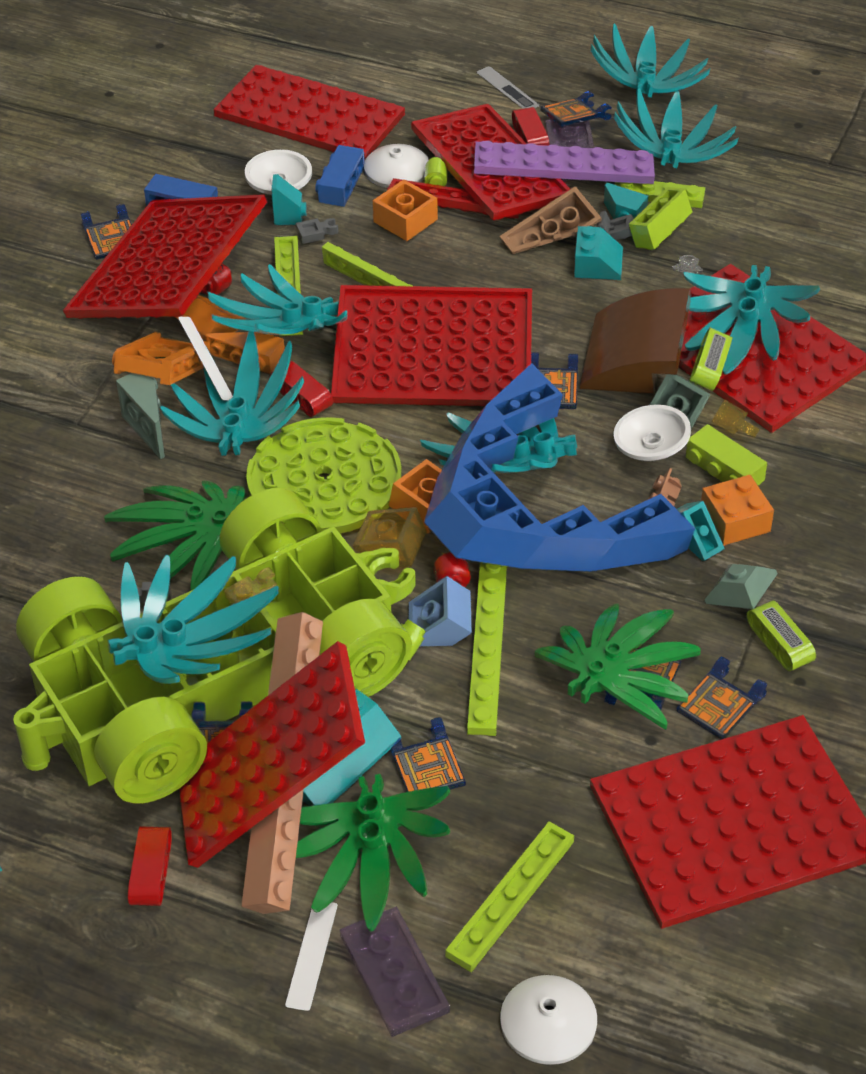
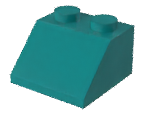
[574,226,623,280]

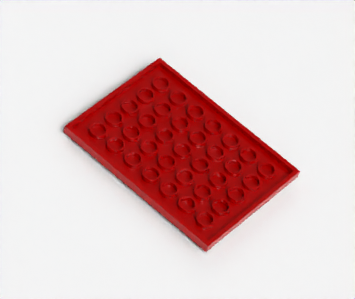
[63,195,267,319]
[678,264,866,433]
[331,285,532,406]
[590,715,866,929]

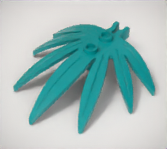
[590,23,711,98]
[614,88,739,168]
[208,264,347,335]
[683,265,820,374]
[160,331,304,456]
[420,412,577,473]
[108,555,279,684]

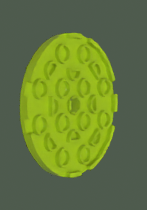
[246,418,402,533]

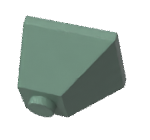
[650,374,711,429]
[705,564,777,609]

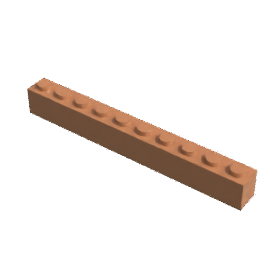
[241,612,323,914]

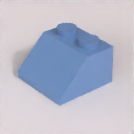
[409,576,472,646]

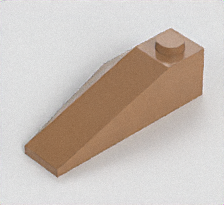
[500,186,602,254]

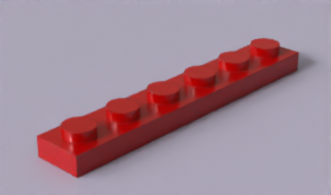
[387,178,520,219]

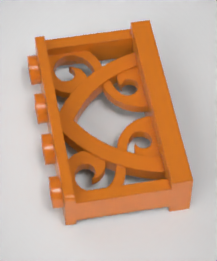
[112,332,210,385]

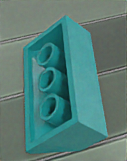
[302,689,401,806]

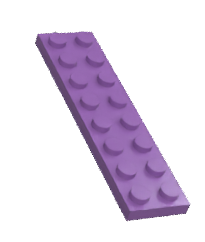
[474,141,655,184]

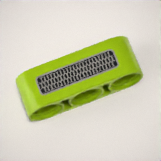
[689,327,732,391]
[747,601,816,671]

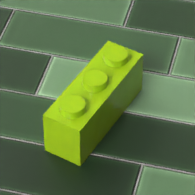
[629,187,692,250]
[686,424,767,485]

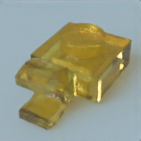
[712,399,760,438]
[224,567,277,605]

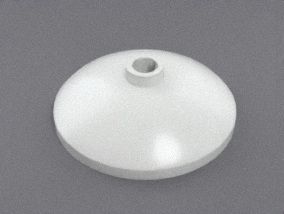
[364,144,429,188]
[245,150,312,195]
[614,405,691,461]
[500,975,597,1065]

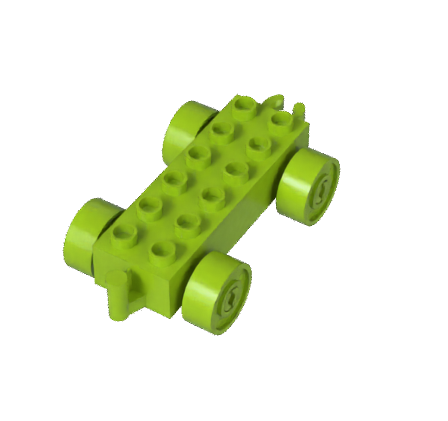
[13,488,416,803]

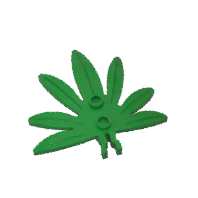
[104,481,245,591]
[535,604,701,730]
[296,774,450,931]

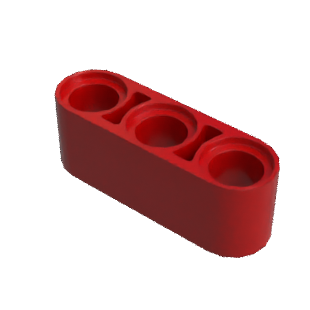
[511,107,549,146]
[269,361,334,417]
[128,826,172,906]

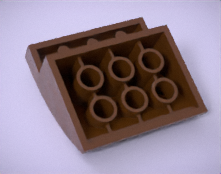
[580,288,691,393]

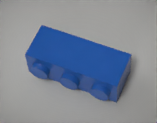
[315,145,364,207]
[144,174,218,207]

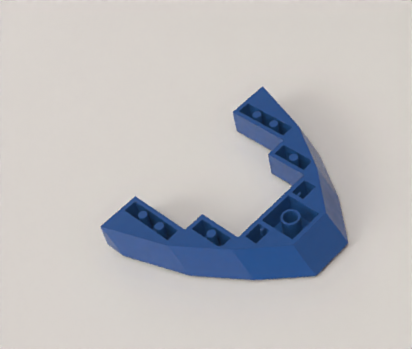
[424,363,695,572]

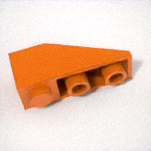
[205,332,285,374]

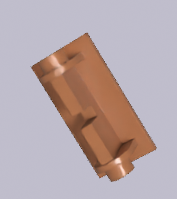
[648,468,682,506]

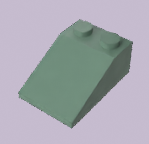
[116,373,165,459]

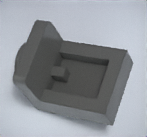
[597,211,634,240]

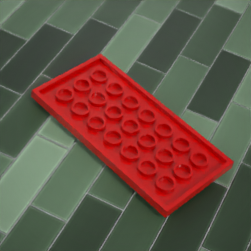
[213,65,405,161]
[411,104,570,220]
[179,641,365,868]

